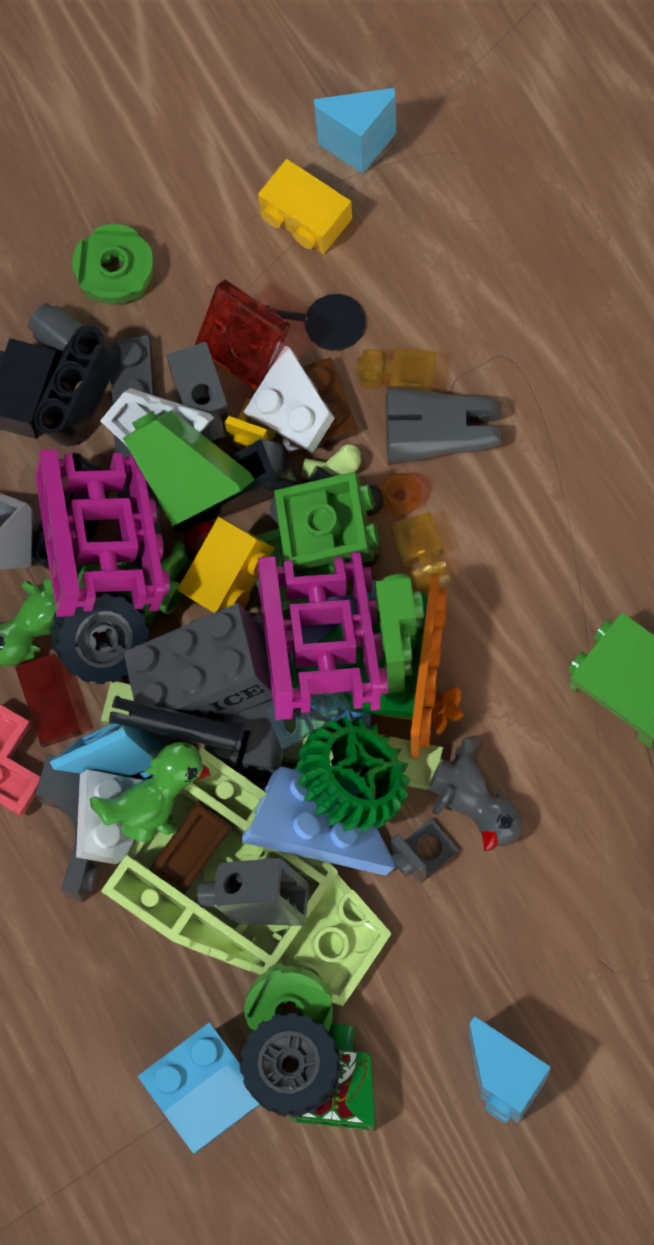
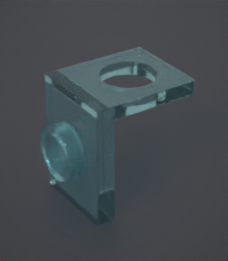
[267,692,355,749]

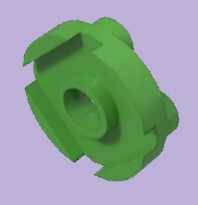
[72,224,154,305]
[244,963,333,1033]

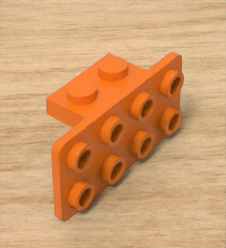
[373,573,447,759]

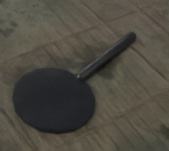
[229,294,365,351]

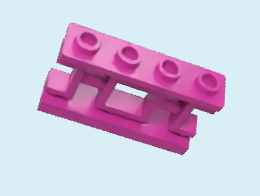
[35,449,170,617]
[258,552,388,720]

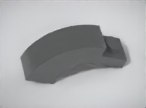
[36,754,112,902]

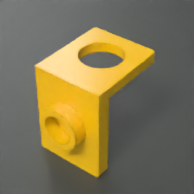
[225,398,277,450]

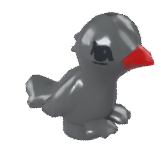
[428,735,523,851]

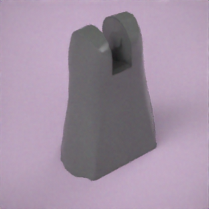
[386,386,502,465]
[204,664,291,781]

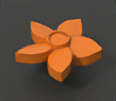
[431,687,464,735]

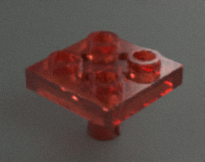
[195,279,291,391]

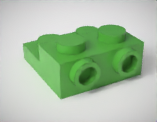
[274,472,380,572]
[376,574,424,693]

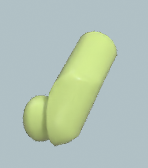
[301,444,361,480]

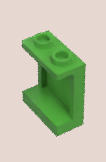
[568,612,654,749]

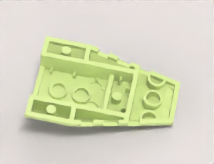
[100,748,392,1007]

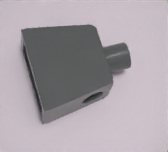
[167,342,228,444]
[197,858,309,926]

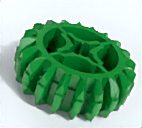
[295,716,411,833]

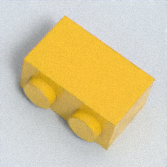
[257,159,353,254]
[177,516,275,613]

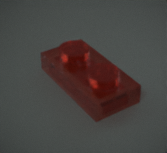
[15,653,82,748]

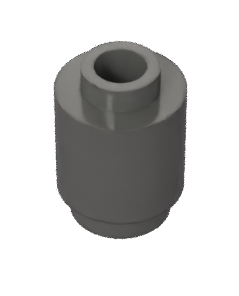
[28,303,84,359]

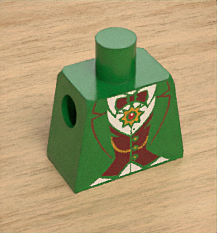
[289,1024,375,1131]

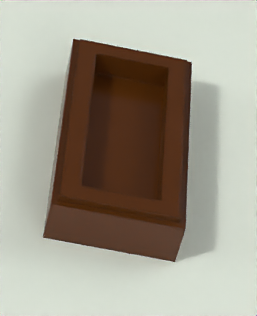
[149,801,233,895]

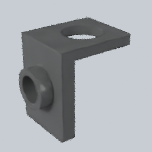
[391,819,459,884]

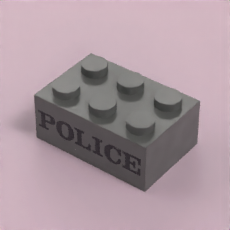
[124,603,272,744]

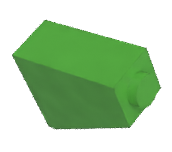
[123,410,254,526]

